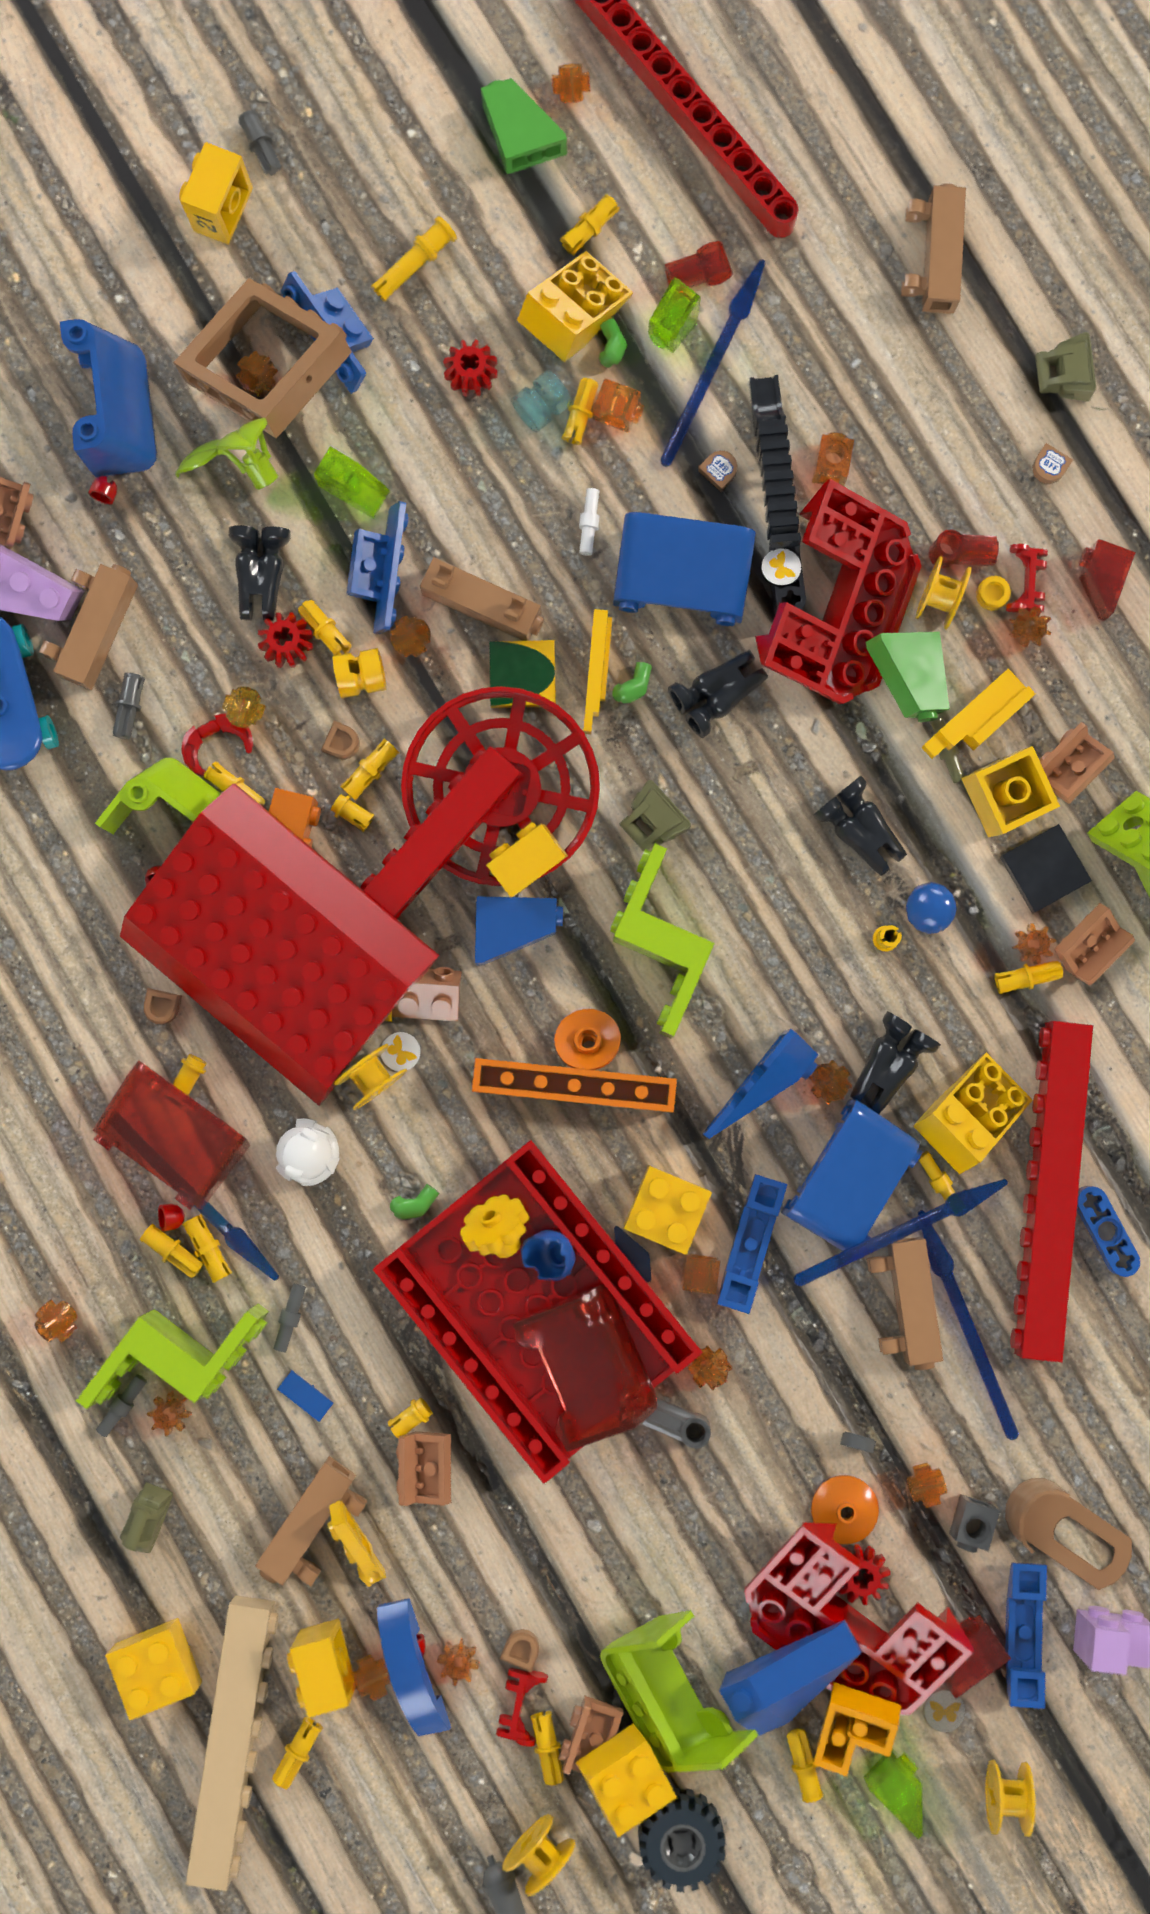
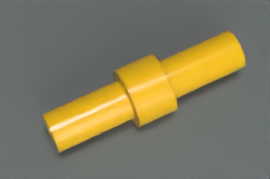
[918,1151,964,1214]

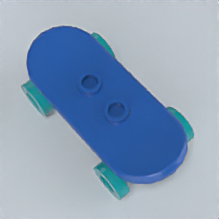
[0,617,59,771]

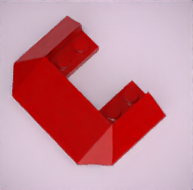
[755,479,922,704]
[744,1522,974,1715]

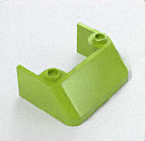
[95,758,222,835]
[600,1610,758,1773]

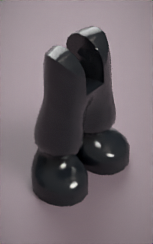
[229,525,291,621]
[668,650,768,738]
[813,776,907,876]
[850,1011,941,1114]

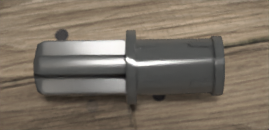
[238,110,281,176]
[113,673,145,740]

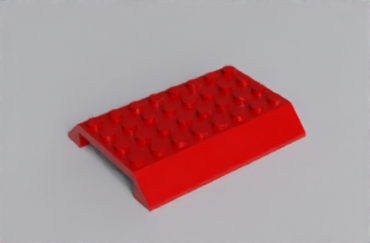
[120,784,440,1106]
[372,1140,703,1484]

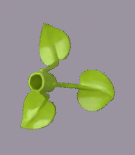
[175,418,278,489]

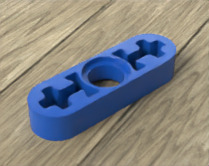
[1077,1186,1140,1277]

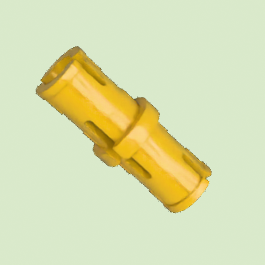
[560,194,620,255]
[340,738,400,801]
[182,1214,233,1283]

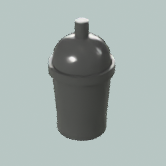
[482,1855,526,1914]

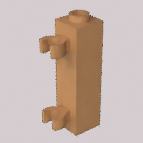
[901,183,966,314]
[420,557,544,641]
[39,564,138,691]
[866,1237,944,1370]
[255,1456,368,1586]

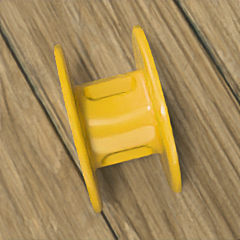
[915,556,972,630]
[334,1044,408,1110]
[985,1760,1036,1837]
[502,1814,575,1896]

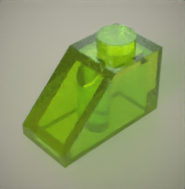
[648,277,701,353]
[313,446,390,519]
[863,1748,923,1839]

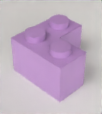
[1073,1606,1150,1675]

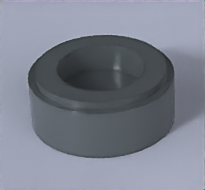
[840,1431,876,1453]

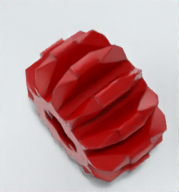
[443,339,498,398]
[258,612,313,668]
[838,1544,891,1606]

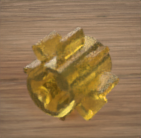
[222,686,266,728]

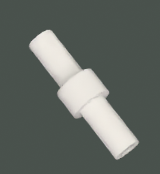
[579,488,600,555]

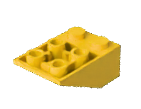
[517,251,633,362]
[913,1052,1033,1175]

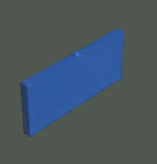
[277,1370,334,1422]

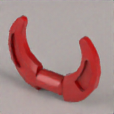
[181,713,253,777]

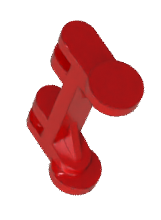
[1006,544,1048,613]
[496,1668,548,1747]

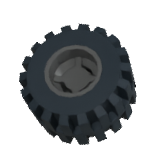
[638,1788,726,1893]

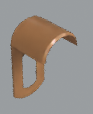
[1005,1478,1132,1590]

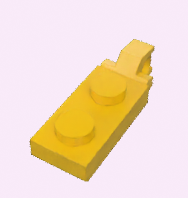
[328,1500,386,1587]

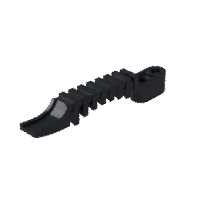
[749,375,806,617]

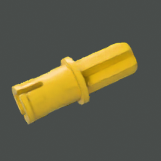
[561,378,599,445]
[298,600,352,656]
[204,761,265,807]
[994,961,1063,994]
[140,1223,203,1278]
[530,1711,564,1786]
[272,1717,323,1789]
[787,1728,823,1803]

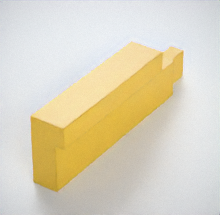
[583,609,613,735]
[921,668,1036,759]

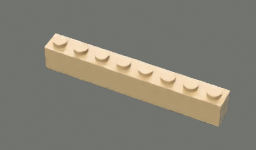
[185,1595,279,1891]

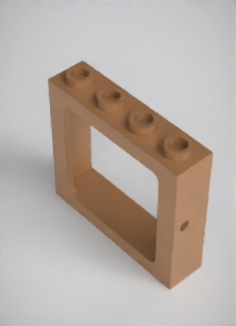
[173,278,352,438]

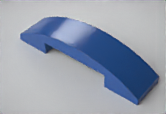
[717,1174,788,1314]
[1005,1562,1047,1709]
[377,1598,451,1737]

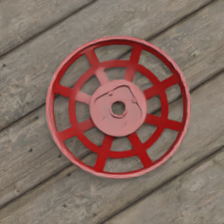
[401,686,600,886]

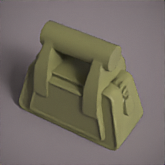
[1035,332,1096,402]
[619,780,691,852]
[120,1482,173,1553]

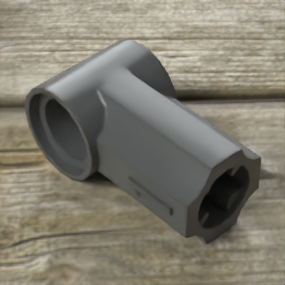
[643,1396,711,1449]

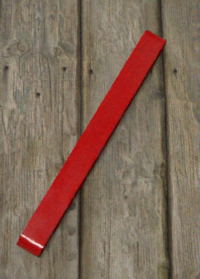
[574,0,799,238]

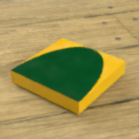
[489,640,556,708]

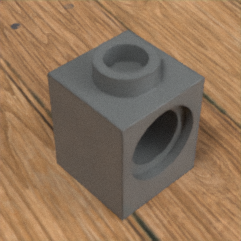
[949,1494,1000,1553]

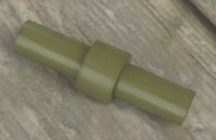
[930,718,965,784]

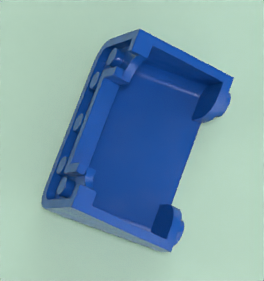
[59,319,157,477]
[613,512,756,626]
[781,1099,922,1256]

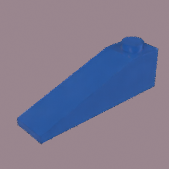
[702,1029,818,1139]
[719,1620,861,1736]

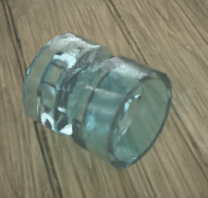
[511,369,573,433]

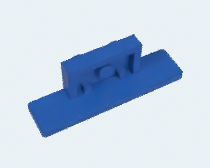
[281,271,374,393]
[346,501,408,635]

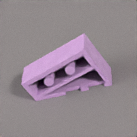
[0,544,85,621]

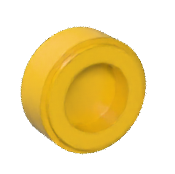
[976,576,1011,611]

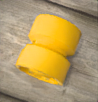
[333,648,387,699]

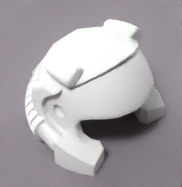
[276,1118,340,1186]

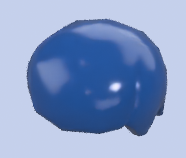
[906,882,956,934]
[521,1230,576,1281]

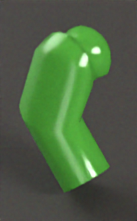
[599,318,627,368]
[612,662,652,704]
[390,1184,440,1220]

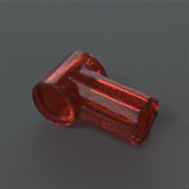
[664,241,733,294]
[928,529,999,568]

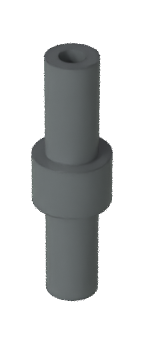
[273,1283,306,1352]
[96,1374,147,1437]

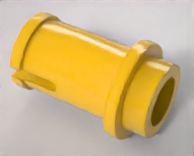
[330,794,375,832]
[872,925,902,952]
[169,1054,207,1099]
[388,1398,432,1439]

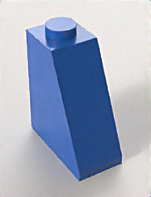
[475,896,563,965]

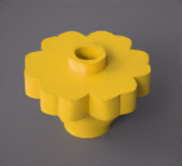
[460,1195,529,1258]

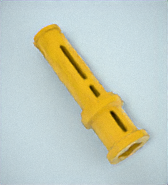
[371,216,457,302]

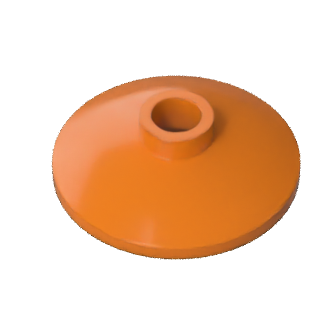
[554,1009,621,1070]
[811,1475,879,1544]

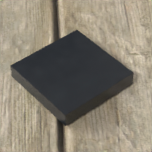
[1000,824,1092,914]

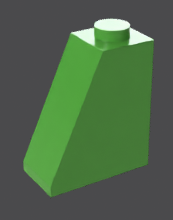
[481,78,567,174]
[866,632,950,722]

